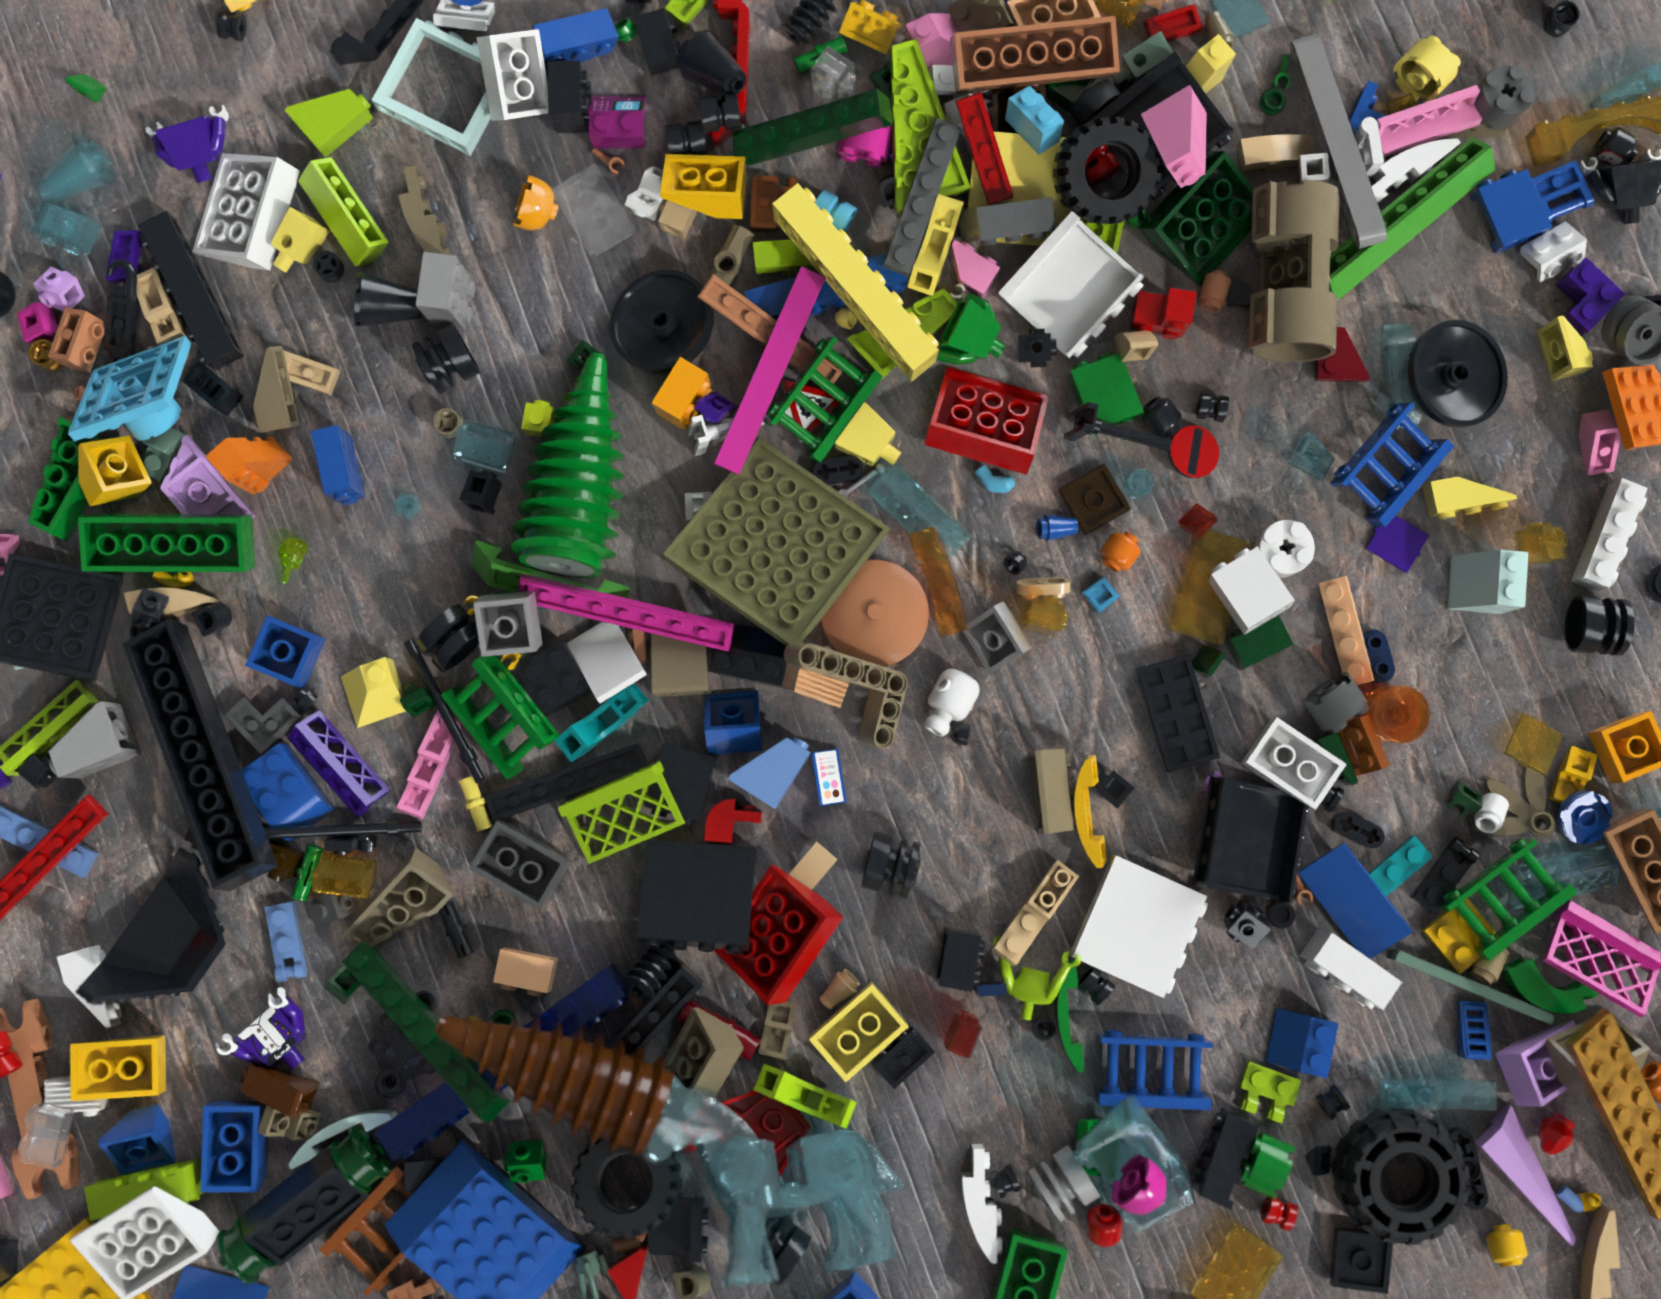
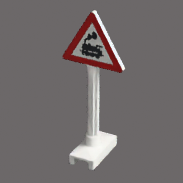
[688,380,839,456]

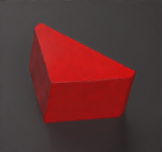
[607,1243,648,1299]

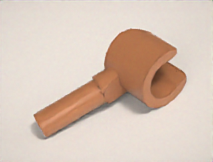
[592,147,624,176]
[1293,871,1313,905]

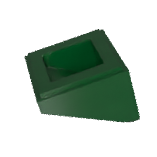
[1192,646,1225,678]
[324,964,361,1004]

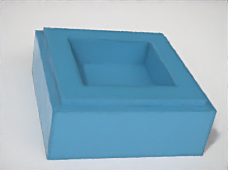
[1082,576,1120,614]

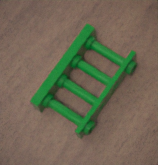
[764,336,883,463]
[440,655,560,780]
[1439,838,1578,961]

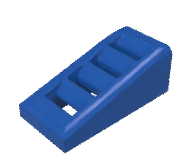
[1457,1001,1491,1060]

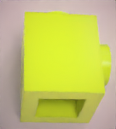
[521,400,555,438]

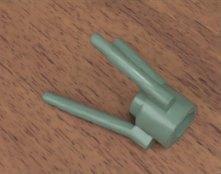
[575,1249,622,1299]

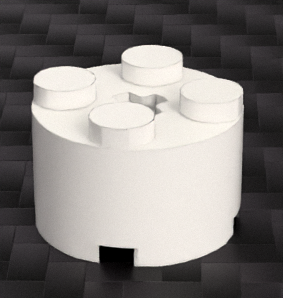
[1253,520,1315,578]

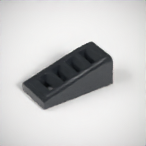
[182,361,243,416]

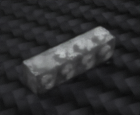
[812,46,856,107]

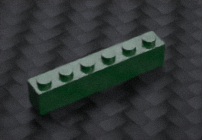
[731,89,893,166]

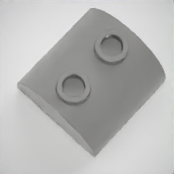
[961,601,1032,674]

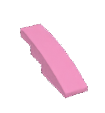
[396,709,462,820]

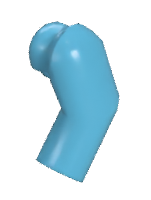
[975,465,1015,493]

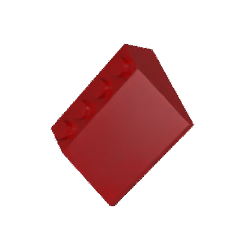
[924,366,1049,475]
[714,865,843,1005]

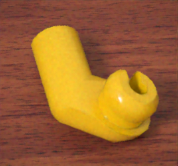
[152,572,194,589]

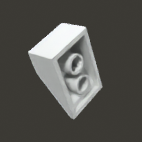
[1240,717,1346,810]

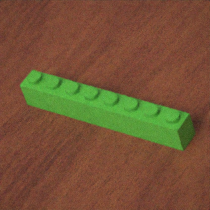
[1329,137,1495,301]

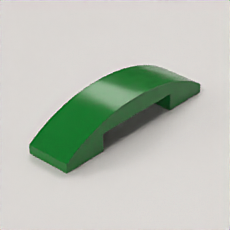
[1054,958,1084,1072]

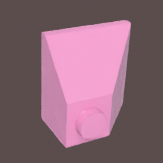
[904,13,958,74]

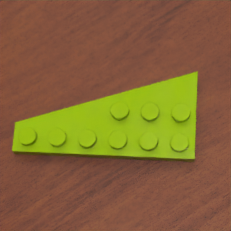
[890,39,971,214]

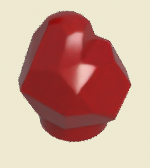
[1538,1113,1575,1155]

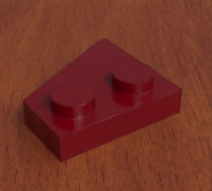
[1315,327,1370,382]

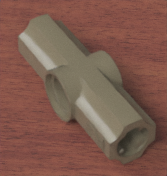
[703,225,755,287]

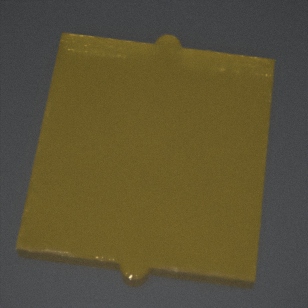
[1504,713,1564,776]

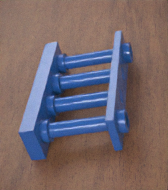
[1330,402,1454,527]
[1095,1030,1213,1110]

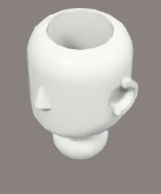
[925,668,980,737]

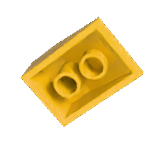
[660,154,747,219]
[70,1035,166,1101]

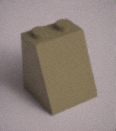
[651,633,711,698]

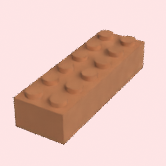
[950,16,1120,94]

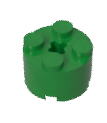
[1238,1132,1295,1199]

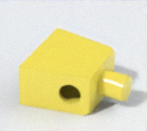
[271,207,331,273]
[835,402,902,467]

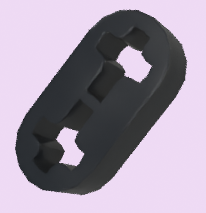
[813,456,863,485]
[1331,812,1385,849]

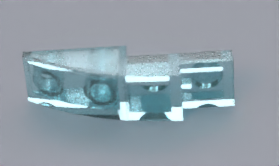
[1380,1077,1497,1111]

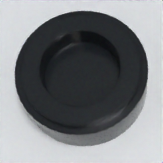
[1266,901,1295,929]

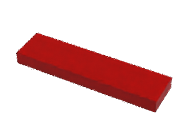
[955,92,1014,206]

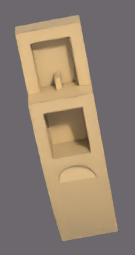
[992,860,1079,966]

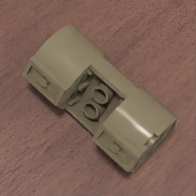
[1249,180,1339,362]

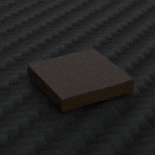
[1057,463,1131,537]

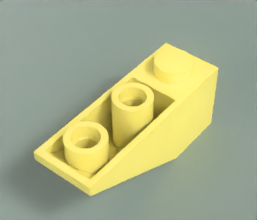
[1422,477,1517,520]

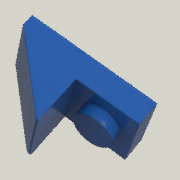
[1348,81,1385,134]

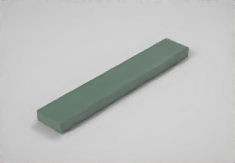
[1387,949,1554,1025]

